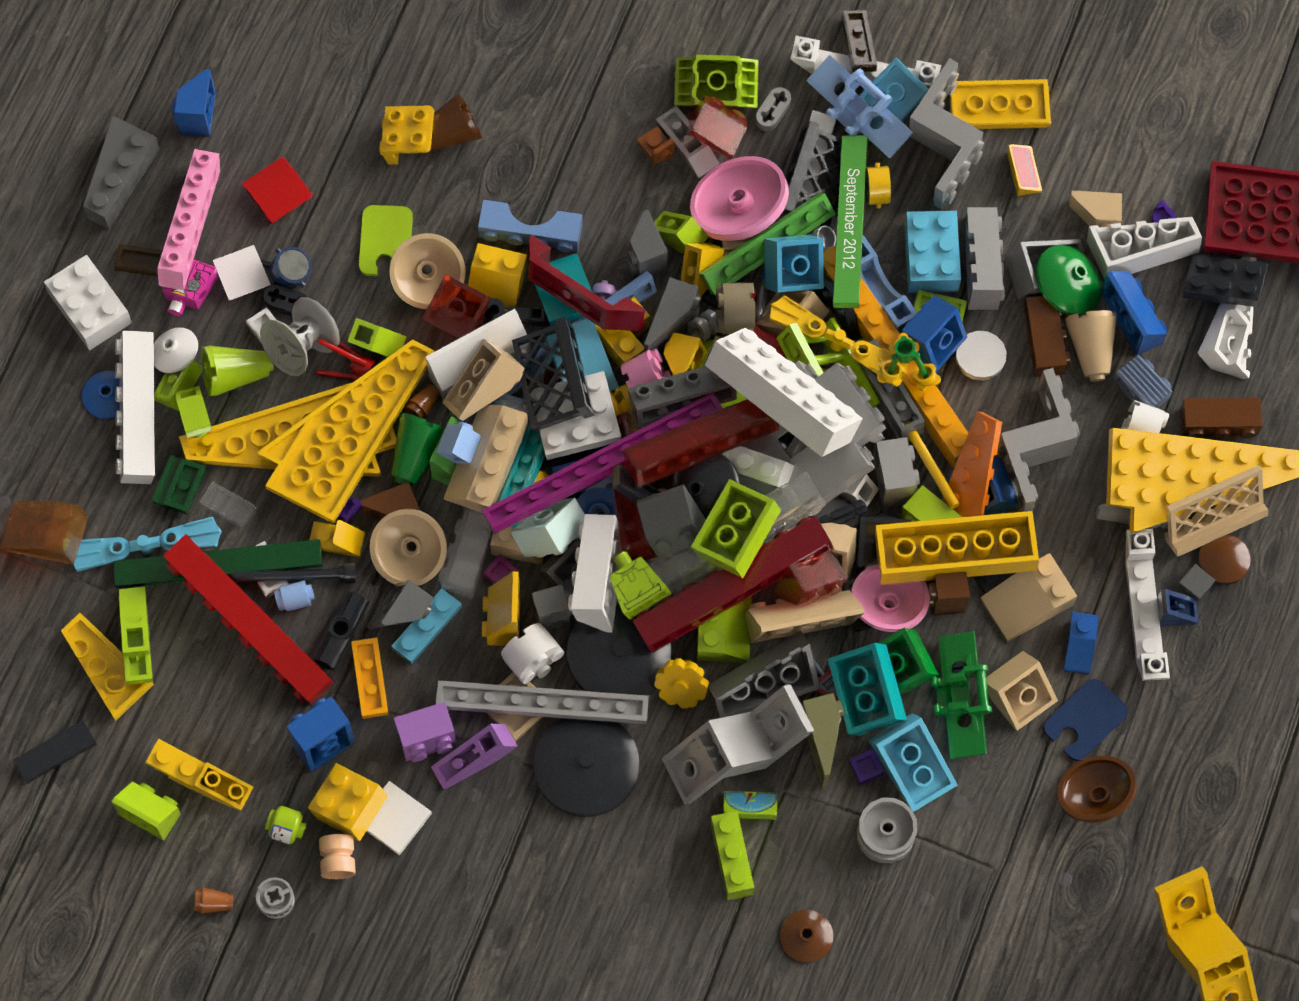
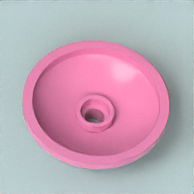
[852,564,930,632]

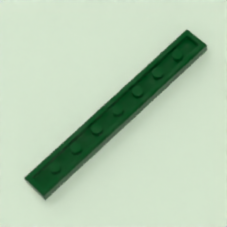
[114,539,323,588]

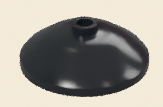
[666,449,741,519]

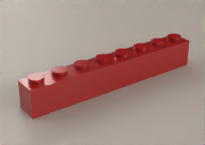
[163,534,334,705]

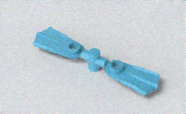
[69,517,222,572]

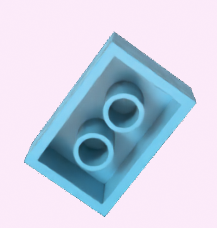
[904,211,961,293]

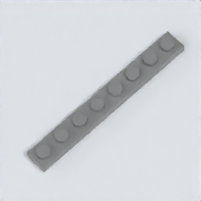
[436,681,649,724]

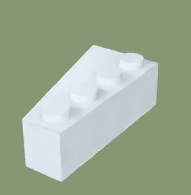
[1087,217,1202,280]

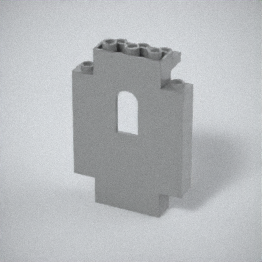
[701,360,886,539]

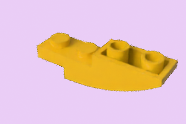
[145,739,253,811]

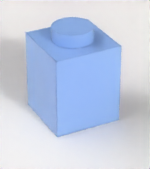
[437,422,481,464]

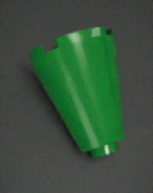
[391,413,445,485]

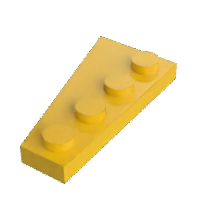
[61,613,154,721]

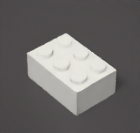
[44,255,132,351]

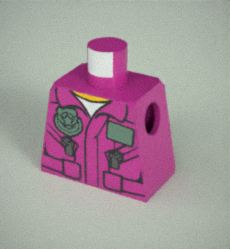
[162,260,219,317]

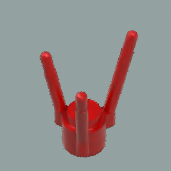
[316,339,375,381]

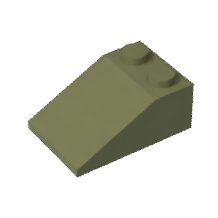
[802,693,844,789]

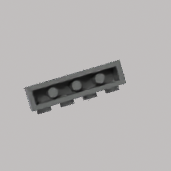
[628,366,737,427]

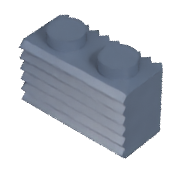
[1113,355,1173,408]

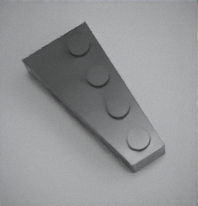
[83,116,160,230]

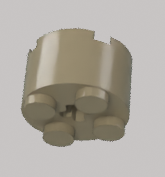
[716,283,755,335]

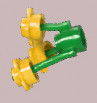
[876,333,941,391]

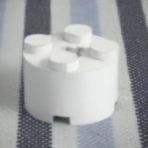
[1121,400,1169,433]
[501,623,565,684]

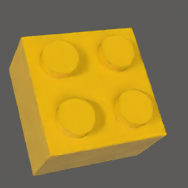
[308,763,388,841]

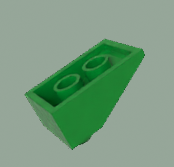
[879,627,939,696]

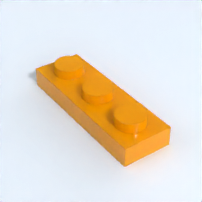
[351,638,389,719]

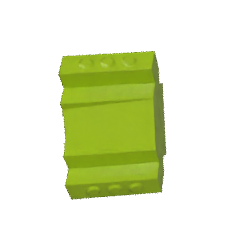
[674,55,758,108]

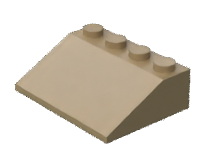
[744,588,865,643]

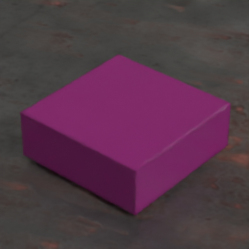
[483,555,519,584]

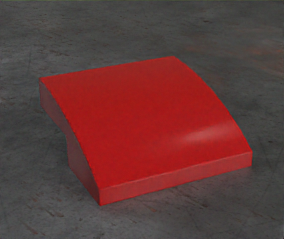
[242,157,313,224]

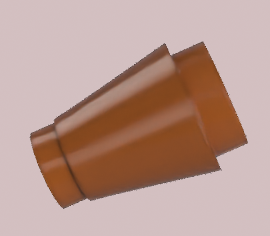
[404,384,440,419]
[194,887,233,914]

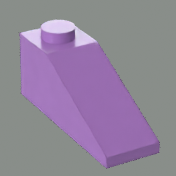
[431,724,518,789]

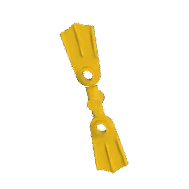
[769,295,907,378]

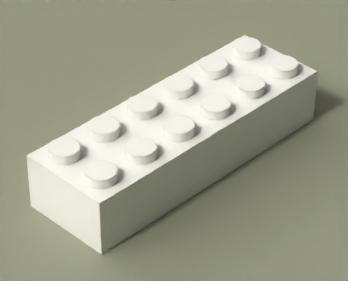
[705,328,863,457]

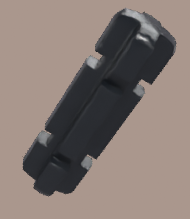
[818,499,868,525]

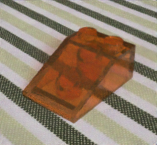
[0,501,88,564]

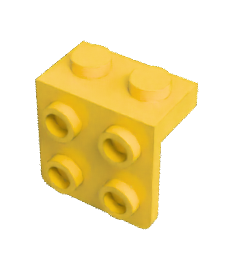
[379,106,434,165]

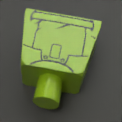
[610,552,672,620]

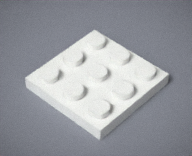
[531,371,622,460]

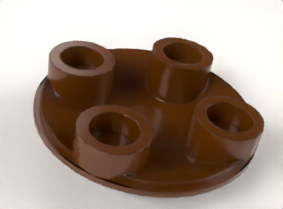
[1199,534,1250,583]

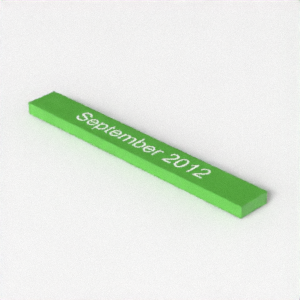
[833,136,867,308]

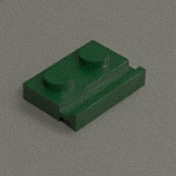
[152,455,207,515]

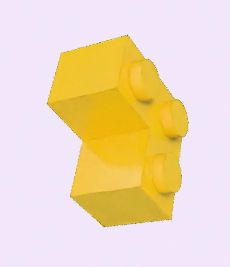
[595,297,650,369]

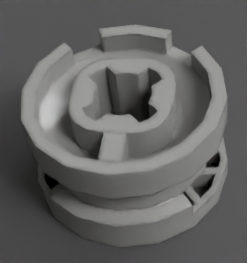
[256,877,295,919]

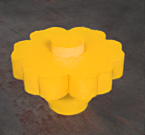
[654,658,709,709]

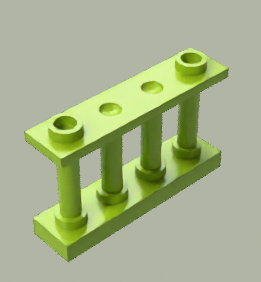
[776,318,880,408]

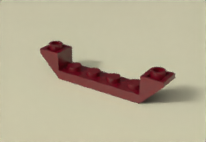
[527,235,645,331]

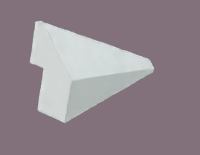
[1198,256,1256,379]

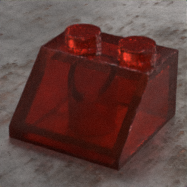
[689,95,747,159]
[422,274,491,340]
[772,552,848,605]

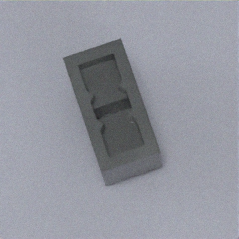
[532,585,574,631]

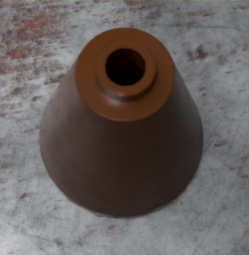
[427,93,482,153]

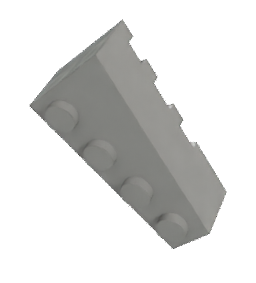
[965,207,1005,310]

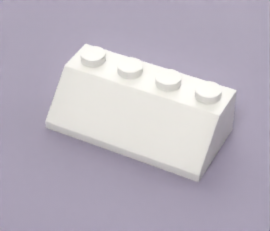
[426,309,531,400]
[568,514,625,632]

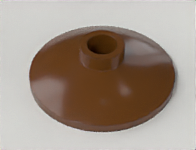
[780,910,833,963]

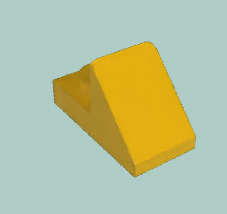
[310,520,365,558]

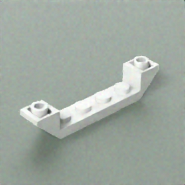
[791,36,941,89]
[1125,528,1170,680]

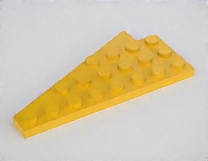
[258,340,435,524]
[179,382,396,477]
[1106,428,1299,533]

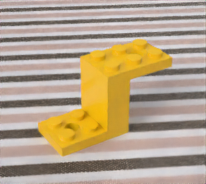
[1154,866,1258,1001]

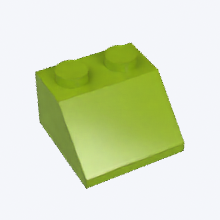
[112,782,181,841]

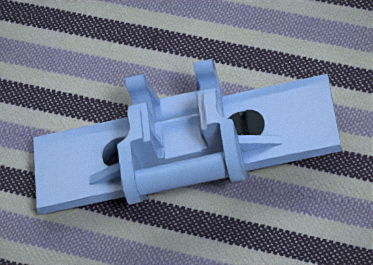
[807,55,913,158]

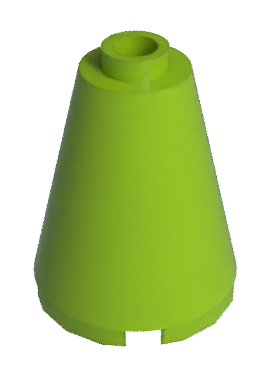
[201,345,273,396]

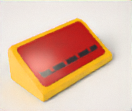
[1007,145,1042,196]

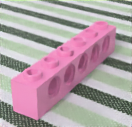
[158,149,220,290]

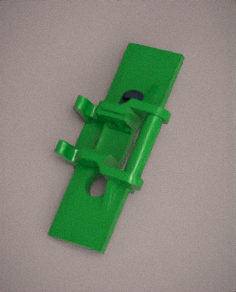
[930,631,992,759]

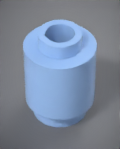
[275,581,315,612]

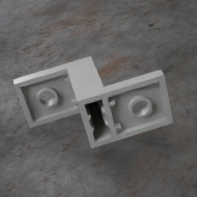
[909,58,984,210]
[997,368,1080,512]
[662,684,814,805]

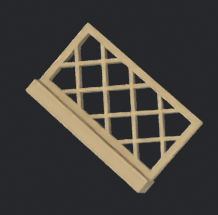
[1164,465,1268,557]

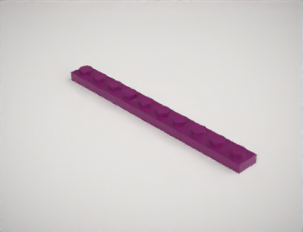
[482,393,726,534]

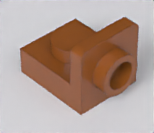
[637,127,675,165]

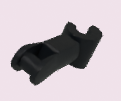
[481,298,550,327]

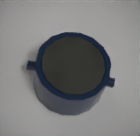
[270,247,312,289]

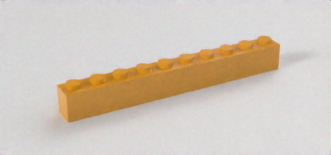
[823,245,968,468]

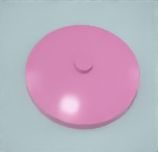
[690,156,789,241]

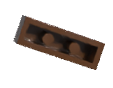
[1024,296,1070,377]
[1180,397,1263,439]

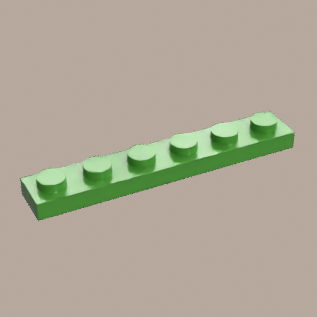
[700,192,836,296]

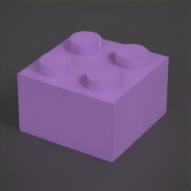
[394,702,457,762]

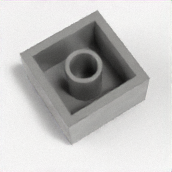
[873,437,920,507]

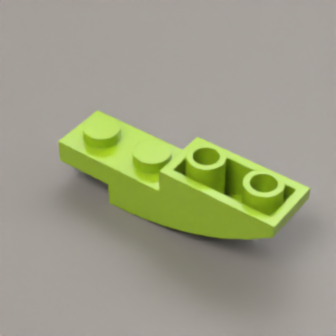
[119,587,153,685]

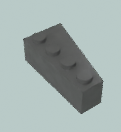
[708,631,820,718]

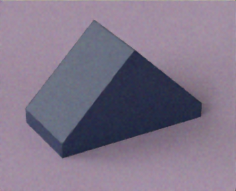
[1157,589,1199,626]

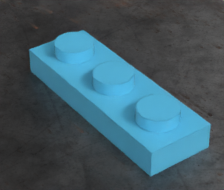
[391,588,462,665]

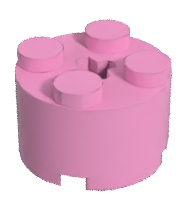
[621,349,673,388]

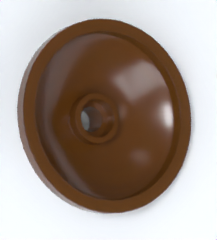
[1057,755,1137,823]

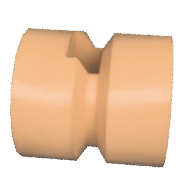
[319,834,356,879]

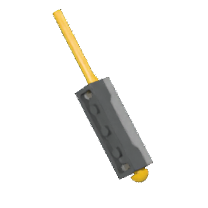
[857,339,960,509]

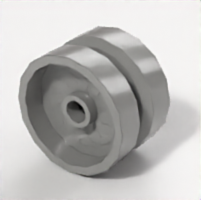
[857,798,917,863]

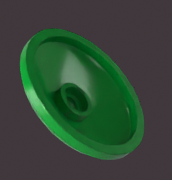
[1035,245,1102,316]

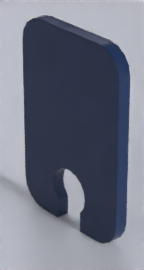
[1044,679,1128,761]

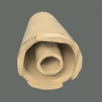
[1065,310,1117,382]

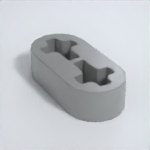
[756,87,791,132]

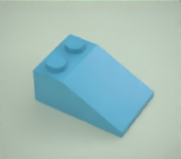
[868,713,958,812]

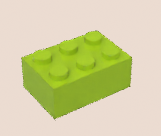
[691,479,781,578]

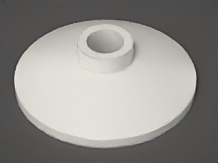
[154,328,198,373]

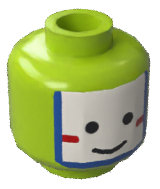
[265,806,307,844]

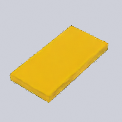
[949,79,1051,129]

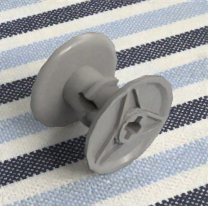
[260,297,340,376]

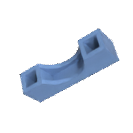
[478,200,583,253]
[861,235,917,333]

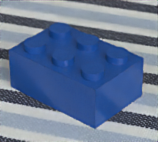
[287,697,355,773]

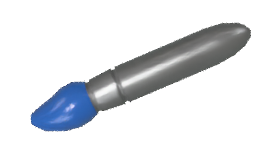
[755,268,768,321]

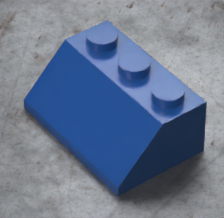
[1101,271,1167,356]

